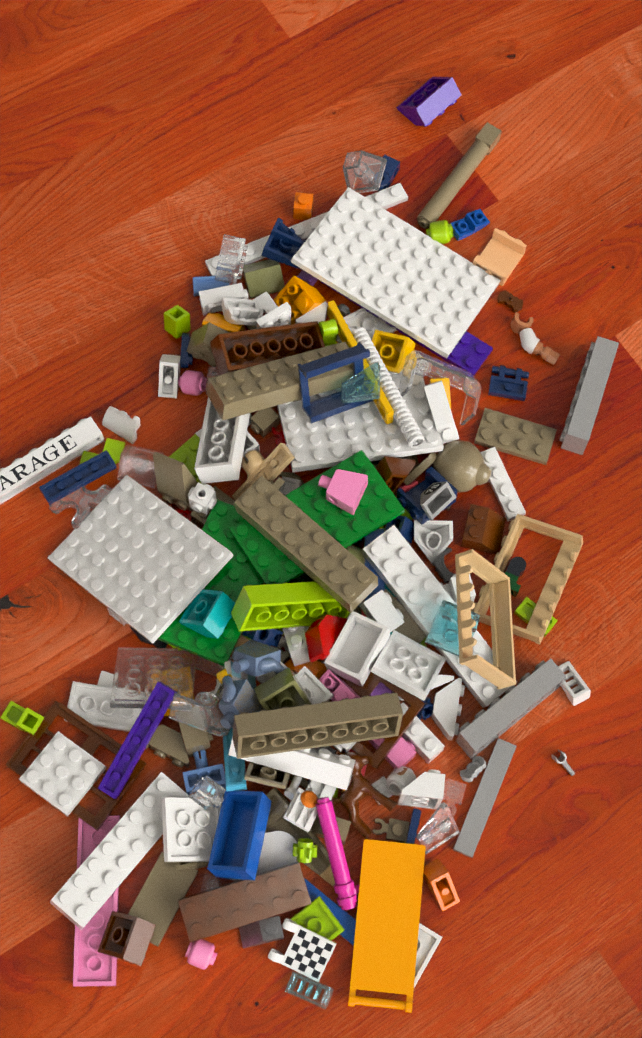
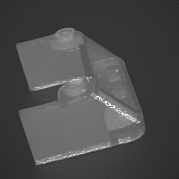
[398,350,481,426]
[169,655,234,736]

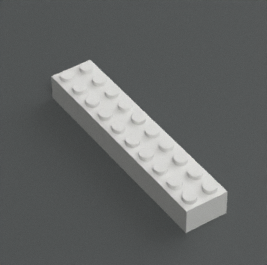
[362,525,517,707]

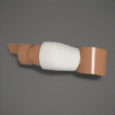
[511,312,560,365]

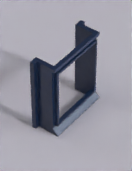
[298,341,373,423]

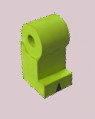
[319,319,338,347]

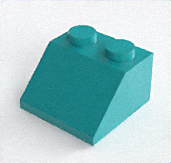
[179,589,235,639]

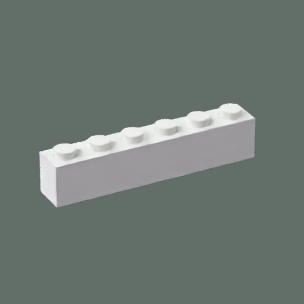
[228,736,355,790]

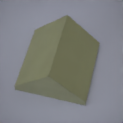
[240,259,285,299]

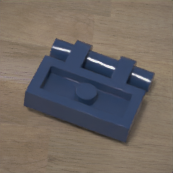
[488,365,529,401]

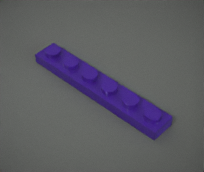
[98,681,177,799]

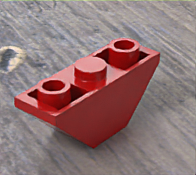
[305,615,347,663]

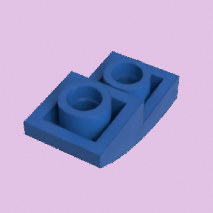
[450,209,490,241]

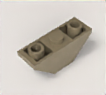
[145,725,190,768]

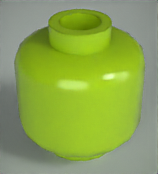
[426,220,453,244]

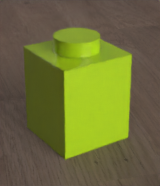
[164,305,191,339]

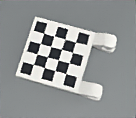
[268,918,337,982]

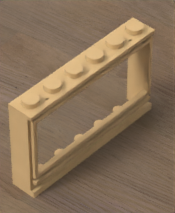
[472,514,583,645]
[455,549,516,690]

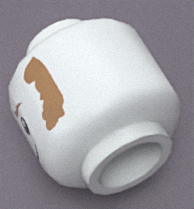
[387,766,416,796]

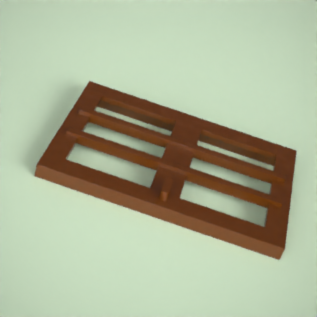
[318,648,425,769]
[6,701,147,831]

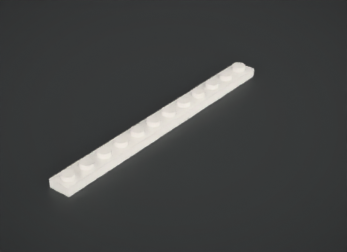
[205,183,408,276]

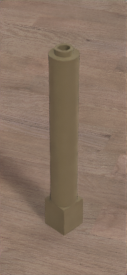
[417,122,502,229]

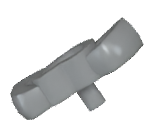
[460,756,486,782]

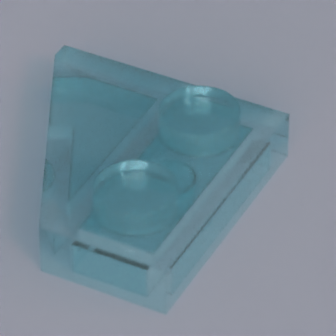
[341,362,380,403]

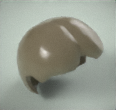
[432,440,491,492]

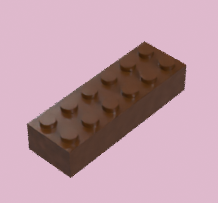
[210,321,325,375]
[178,862,312,943]

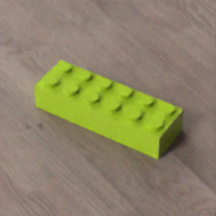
[231,582,350,631]

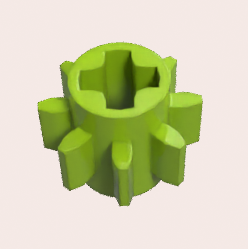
[292,838,317,863]

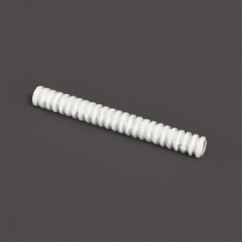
[352,327,424,448]

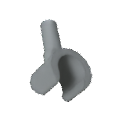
[551,749,575,776]

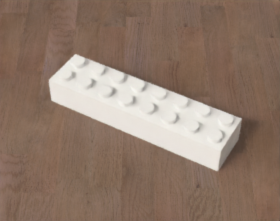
[50,772,192,930]

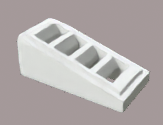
[558,661,591,706]

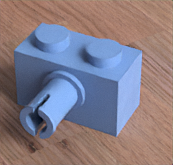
[182,750,226,797]

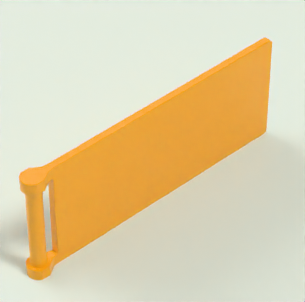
[348,839,426,1013]

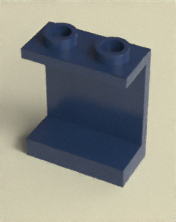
[397,467,457,525]

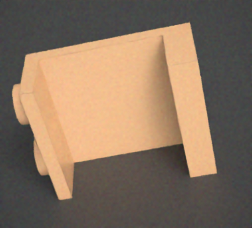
[473,228,527,286]

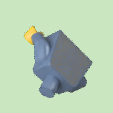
[232,640,285,677]
[216,668,265,729]

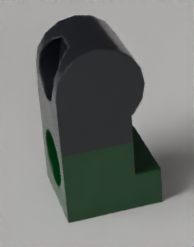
[505,557,526,597]

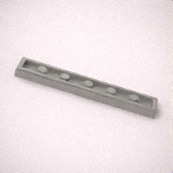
[453,738,517,858]

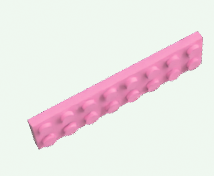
[73,816,120,987]

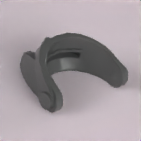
[432,547,454,583]

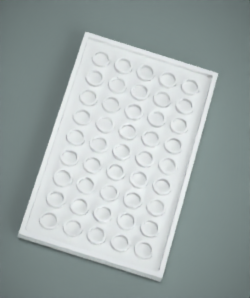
[291,187,501,359]

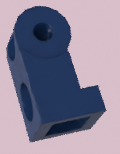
[374,154,400,191]
[242,629,283,647]

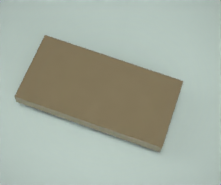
[128,852,199,947]

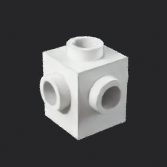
[188,482,217,515]

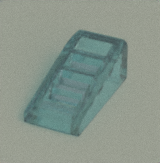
[285,972,334,1009]

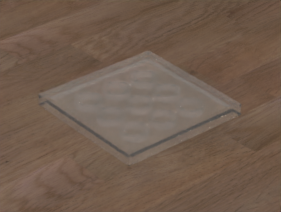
[110,647,197,710]

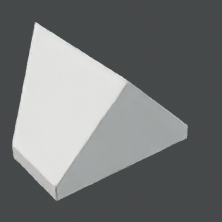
[414,520,453,564]

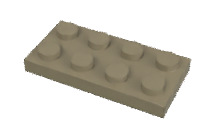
[474,408,557,465]

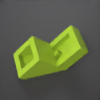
[0,701,44,735]

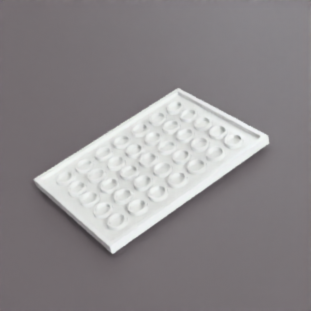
[277,360,444,472]
[48,475,234,644]

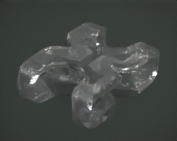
[49,484,112,529]

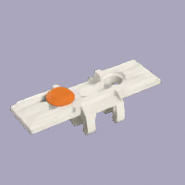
[283,746,337,832]

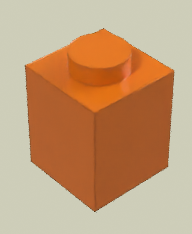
[293,192,313,220]

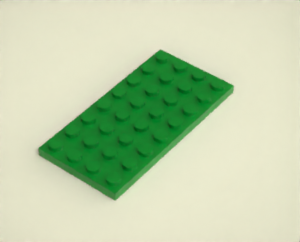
[229,450,405,584]
[158,499,264,667]

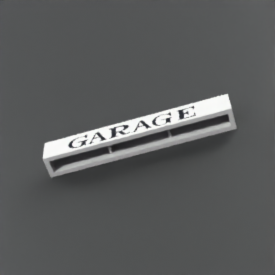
[0,416,104,504]

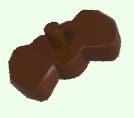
[497,290,523,313]

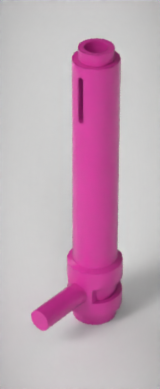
[316,797,360,910]

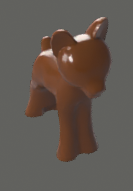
[333,751,398,839]

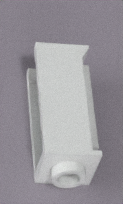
[199,283,249,316]

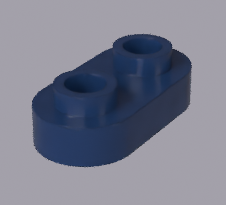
[180,333,193,368]

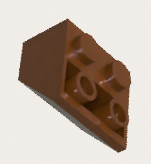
[375,456,416,493]

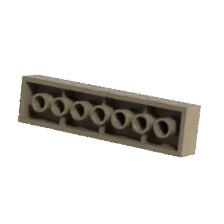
[207,342,354,421]
[234,476,378,613]
[233,693,403,759]

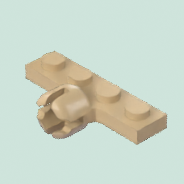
[232,443,295,501]

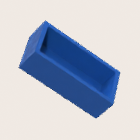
[207,790,272,880]

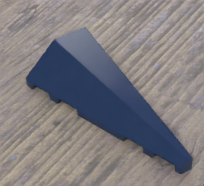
[261,218,306,271]

